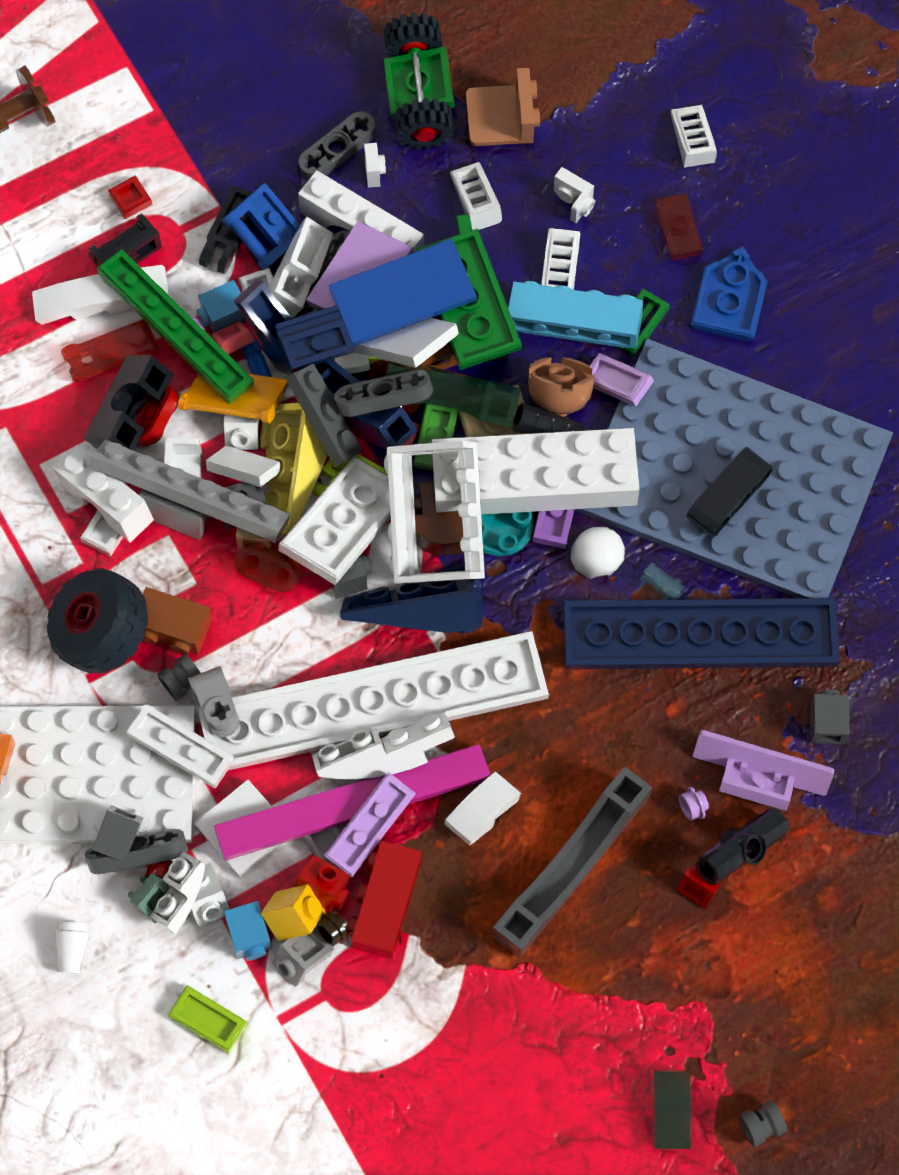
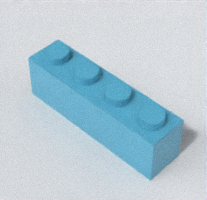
[508,281,643,348]

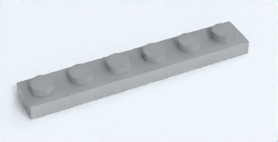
[89,439,290,543]

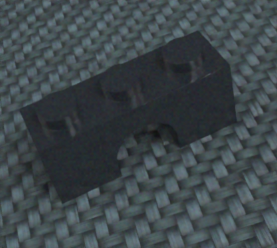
[83,355,173,451]

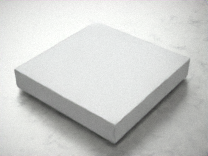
[194,780,280,878]

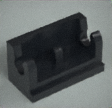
[88,213,162,267]

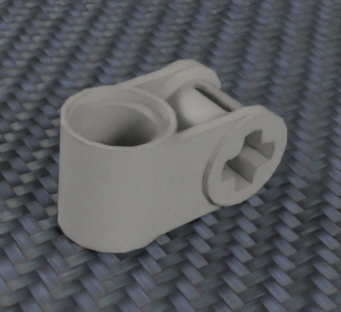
[188,666,239,737]

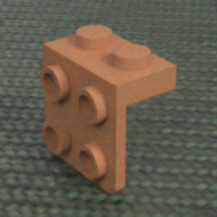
[466,68,540,146]

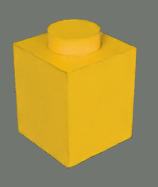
[260,884,325,941]

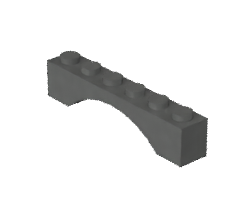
[492,766,652,958]

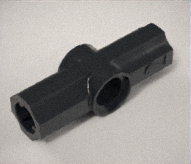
[695,808,790,885]

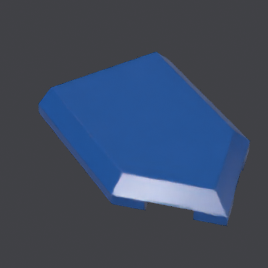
[690,246,768,341]

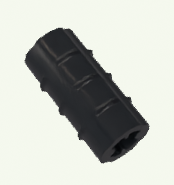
[512,403,585,434]

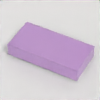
[590,353,654,407]

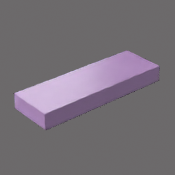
[323,772,416,877]

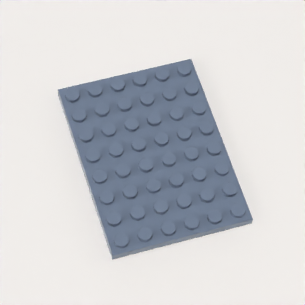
[574,339,893,598]

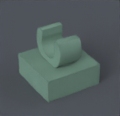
[128,873,170,924]

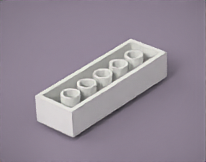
[432,428,639,514]

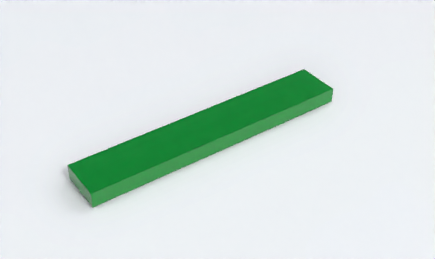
[97,249,254,404]

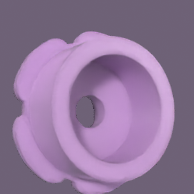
[679,787,709,821]

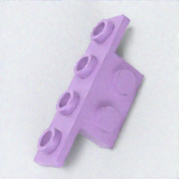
[693,730,835,811]

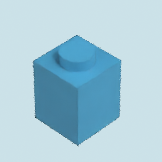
[196,280,247,333]
[224,901,272,961]

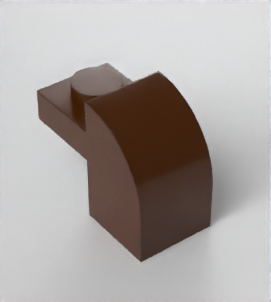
[414,482,464,556]

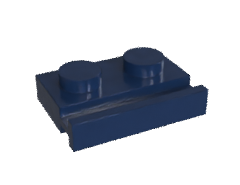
[274,305,354,373]

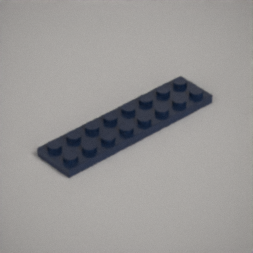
[563,598,840,669]

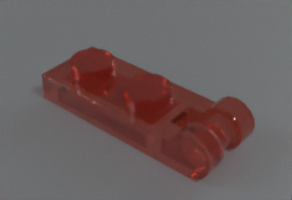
[61,319,159,382]

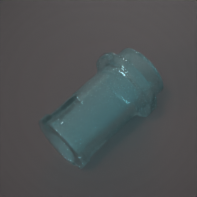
[640,562,685,600]

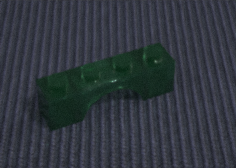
[381,362,521,428]

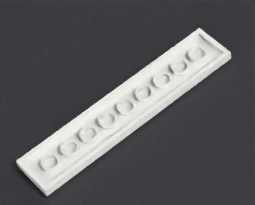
[197,631,549,771]

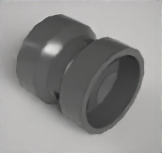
[157,654,201,701]
[738,1099,788,1148]

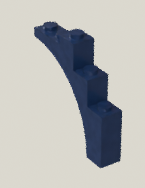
[234,279,417,449]

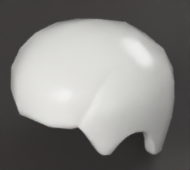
[570,527,625,579]

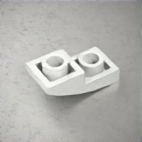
[444,772,521,846]
[149,851,205,934]

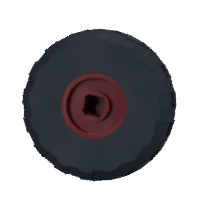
[47,568,148,674]

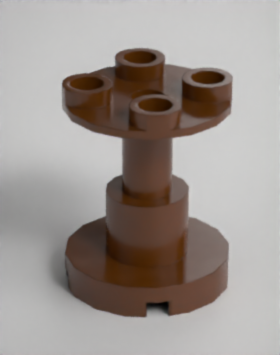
[0,65,56,133]

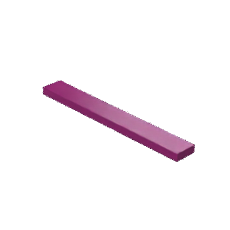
[214,744,491,861]

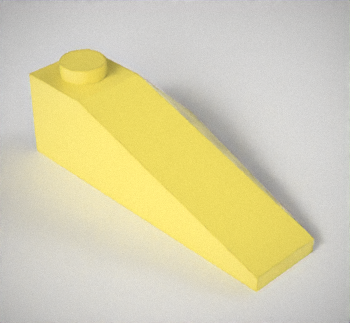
[260,403,328,536]

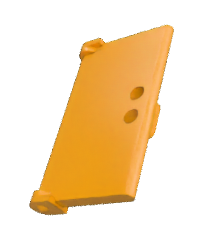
[178,374,289,423]

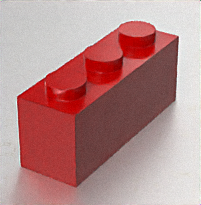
[347,840,422,960]

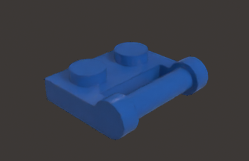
[221,183,300,270]

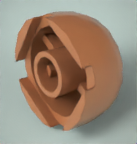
[528,357,594,417]

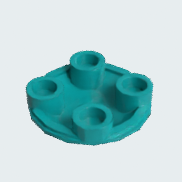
[481,512,533,557]

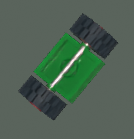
[384,13,455,150]

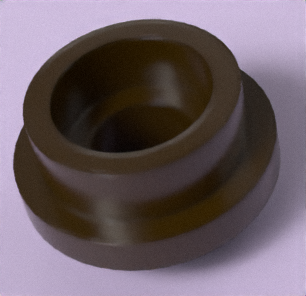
[316,912,349,946]

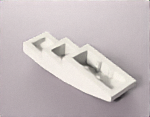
[32,265,169,325]

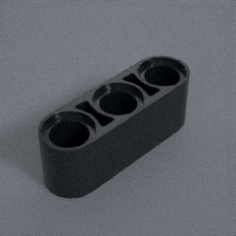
[686,447,774,538]

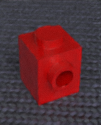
[294,855,351,913]

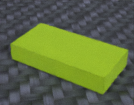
[168,985,248,1054]

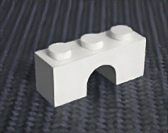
[53,445,154,543]

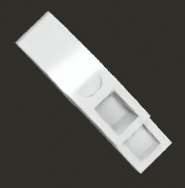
[312,711,455,779]

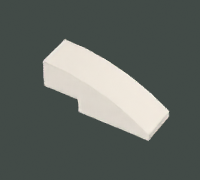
[269,217,334,318]

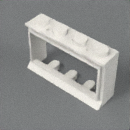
[384,441,485,583]

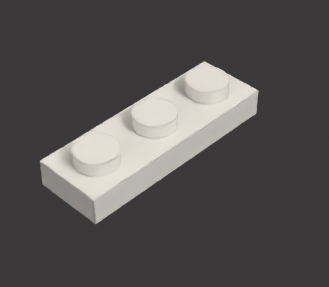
[127,704,234,788]

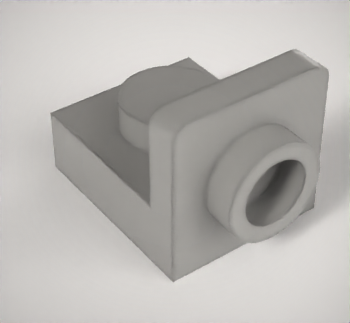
[272,928,334,987]

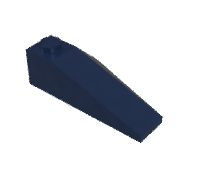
[340,564,484,634]

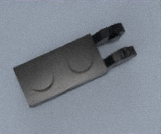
[199,185,253,274]

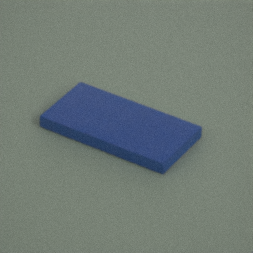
[329,239,477,347]

